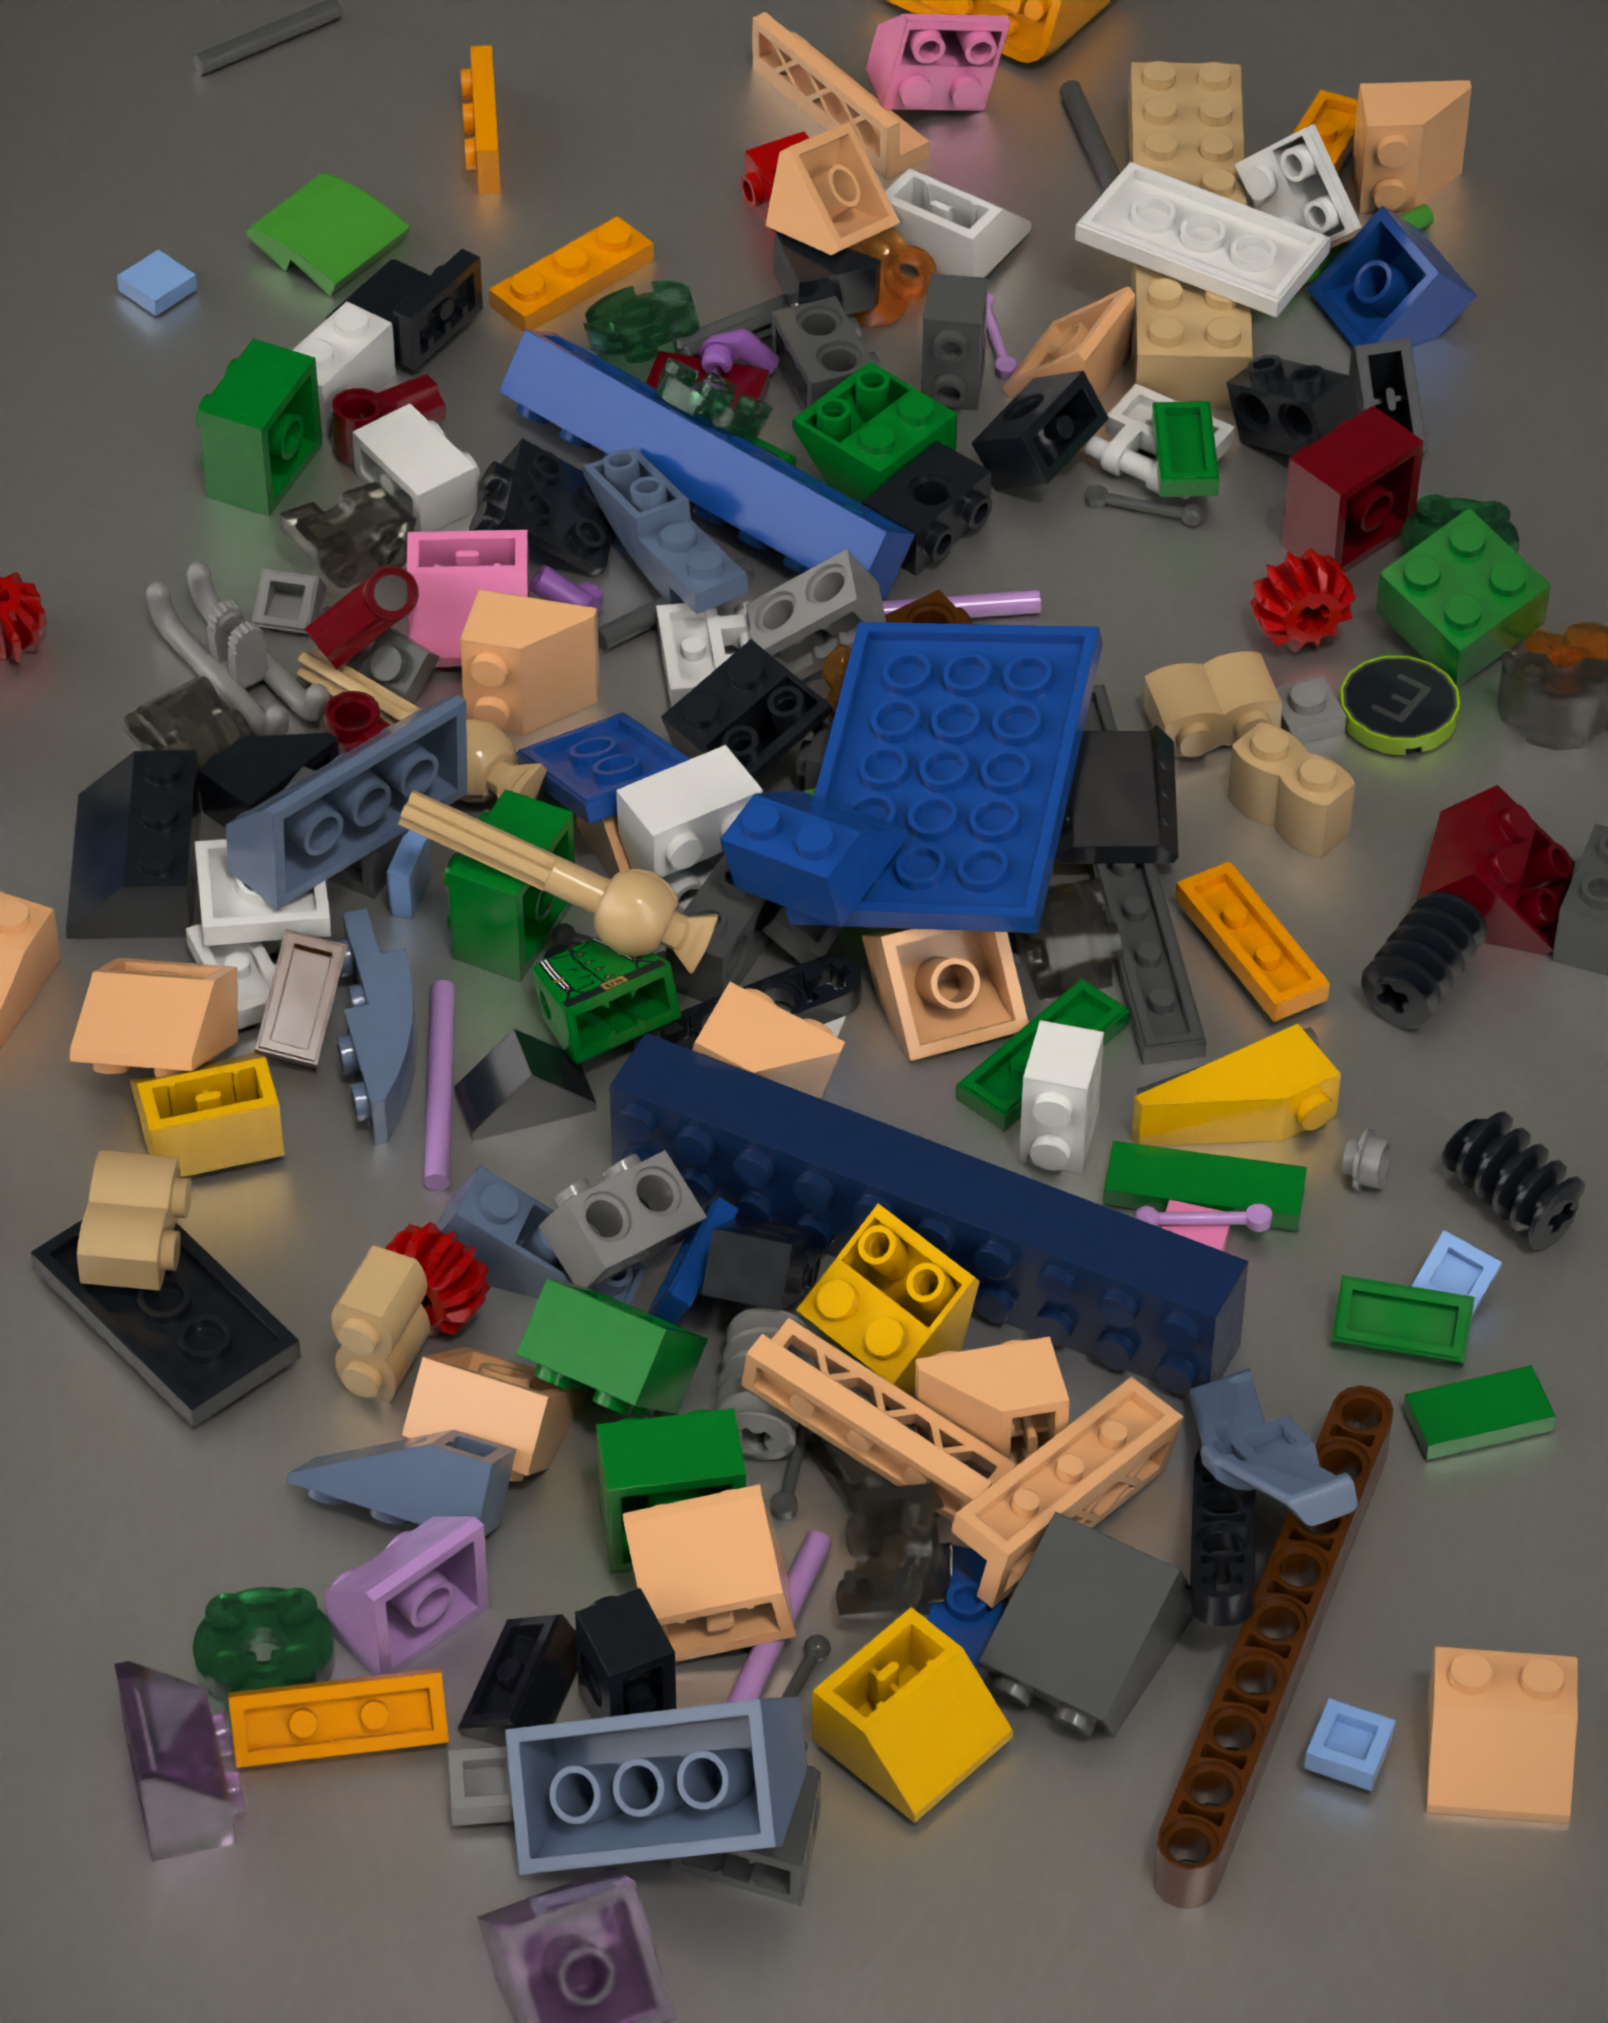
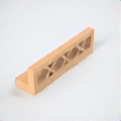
[752,12,930,180]
[741,1318,1016,1522]
[951,1376,1183,1608]

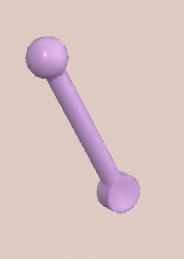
[986,291,1017,380]
[1134,1203,1272,1232]

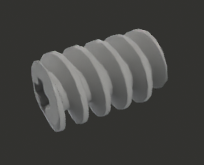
[715,1307,809,1460]

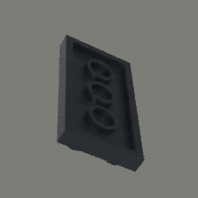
[30,1220,301,1427]

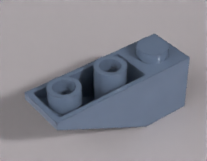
[437,1166,648,1305]
[287,1429,516,1536]

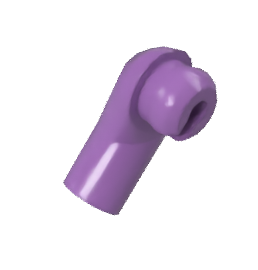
[699,329,779,376]
[529,564,604,618]

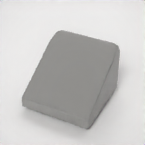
[252,569,326,636]

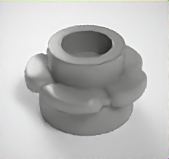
[1342,1128,1393,1192]

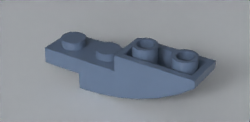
[583,447,749,614]
[335,908,417,1145]

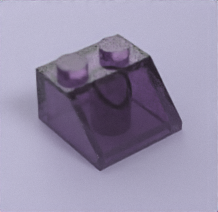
[114,1661,246,1862]
[477,1867,677,2023]

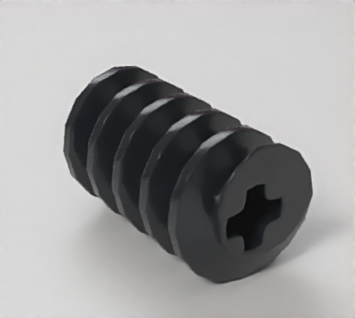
[1361,892,1488,1030]
[1442,1111,1585,1250]

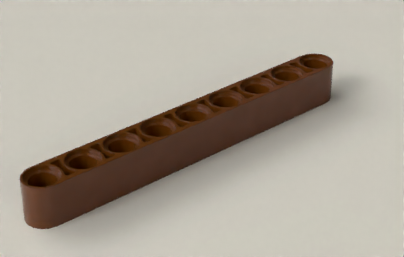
[1154,1385,1393,1909]

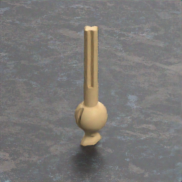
[296,647,547,804]
[398,790,719,974]

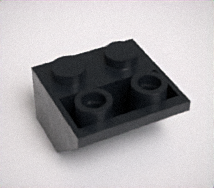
[661,639,833,780]

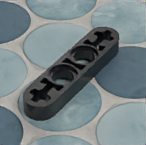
[634,955,861,1050]
[1190,1449,1257,1627]

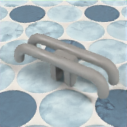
[146,561,330,736]

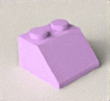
[325,1516,490,1676]

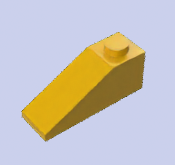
[1131,1024,1341,1146]

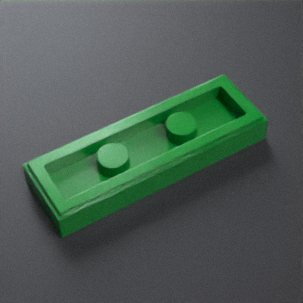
[956,978,1130,1132]
[1103,1141,1307,1231]

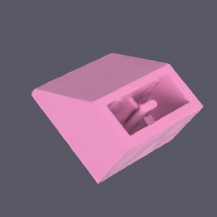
[866,14,1010,111]
[407,530,530,667]

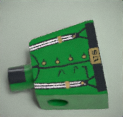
[532,936,681,1064]

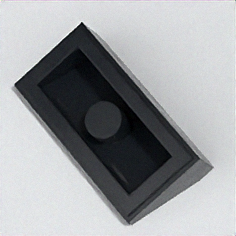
[458,1614,578,1746]

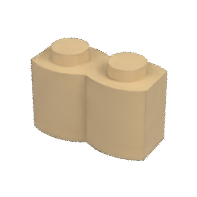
[1143,651,1282,758]
[1228,722,1355,857]
[77,1150,192,1290]
[331,1245,430,1402]

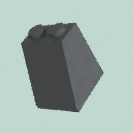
[979,1511,1194,1737]

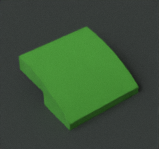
[246,172,410,297]

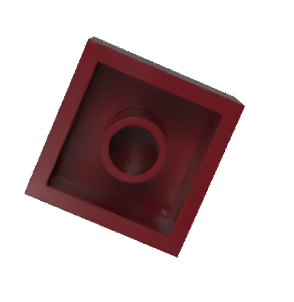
[1282,405,1424,573]

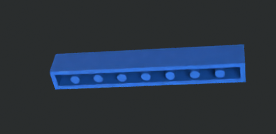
[499,329,915,598]

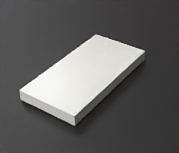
[1075,162,1331,318]

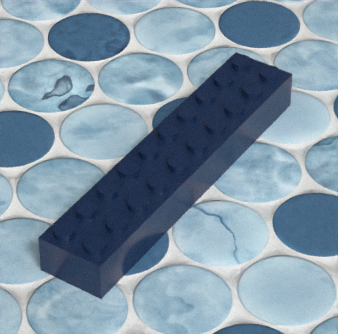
[609,1033,1248,1395]

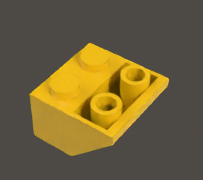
[130,1053,285,1177]
[796,1203,980,1398]
[812,1607,1013,1823]

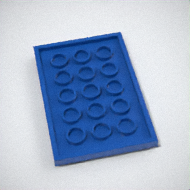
[785,622,1103,933]

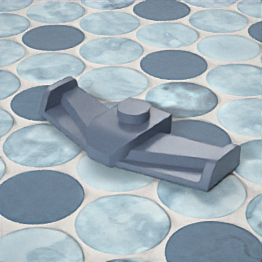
[1189,1368,1358,1526]

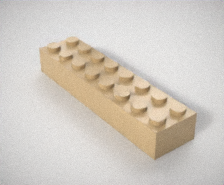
[1128,61,1253,409]

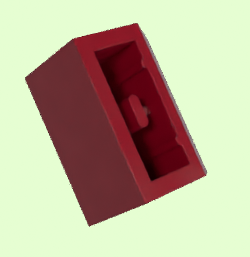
[1417,785,1576,955]

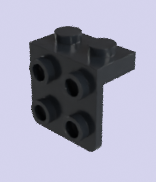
[469,438,614,576]

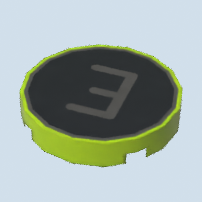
[1339,656,1460,755]

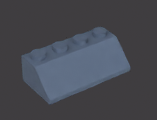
[226,695,467,909]
[505,1696,808,1875]

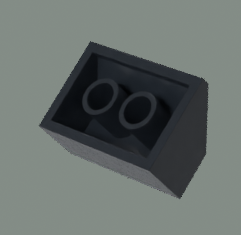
[66,750,202,939]

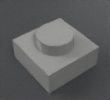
[1275,676,1347,744]
[448,1746,514,1826]

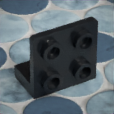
[326,249,483,371]

